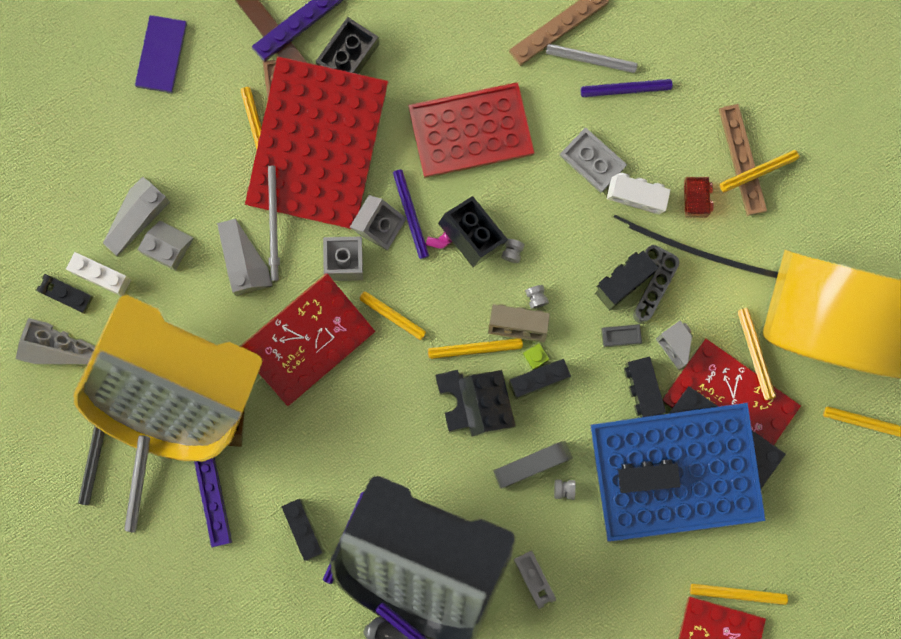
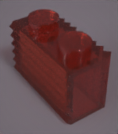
[684,177,714,218]

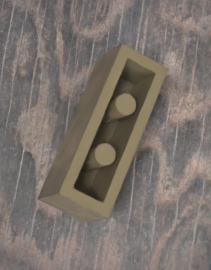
[488,304,550,342]

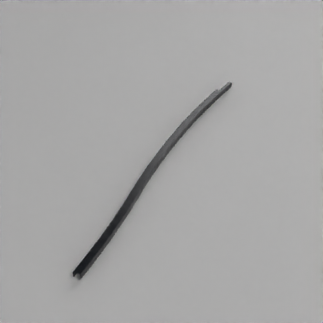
[613,215,779,278]

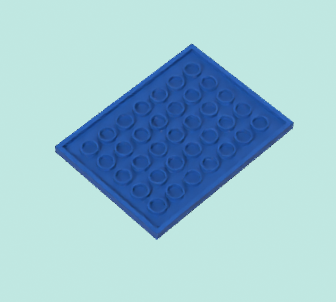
[590,403,765,542]

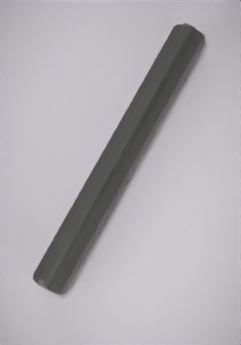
[78,426,105,506]

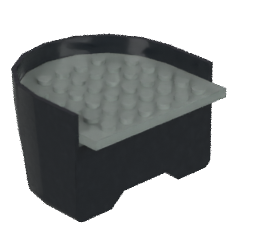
[330,476,515,639]

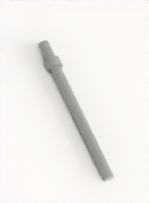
[268,166,280,281]

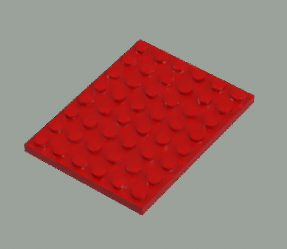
[245,56,389,229]

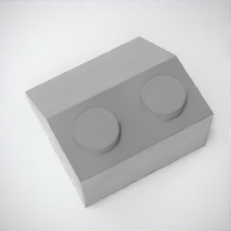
[350,195,406,250]
[137,221,194,271]
[323,237,363,281]
[656,321,692,370]

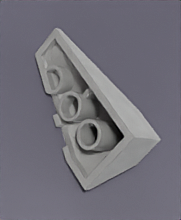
[103,177,170,256]
[217,219,272,296]
[16,318,95,364]

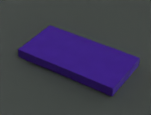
[135,15,187,93]

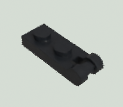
[36,273,93,314]

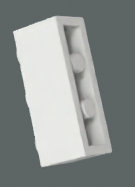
[607,173,670,214]
[66,252,131,297]

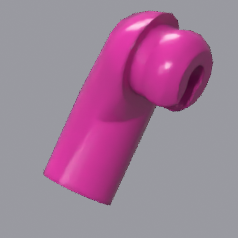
[426,232,452,249]

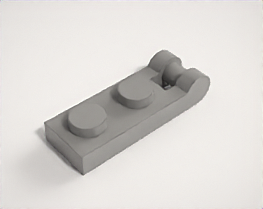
[514,550,556,609]

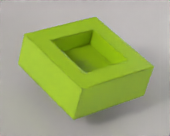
[523,344,549,370]

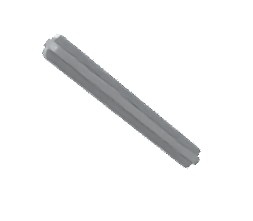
[546,44,637,73]
[125,435,150,532]

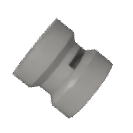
[501,239,525,263]
[525,285,549,309]
[554,480,575,500]

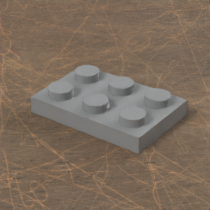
[560,127,627,193]

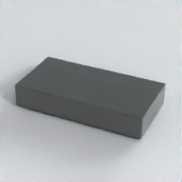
[601,324,642,347]

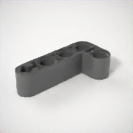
[633,245,679,324]
[493,441,573,489]

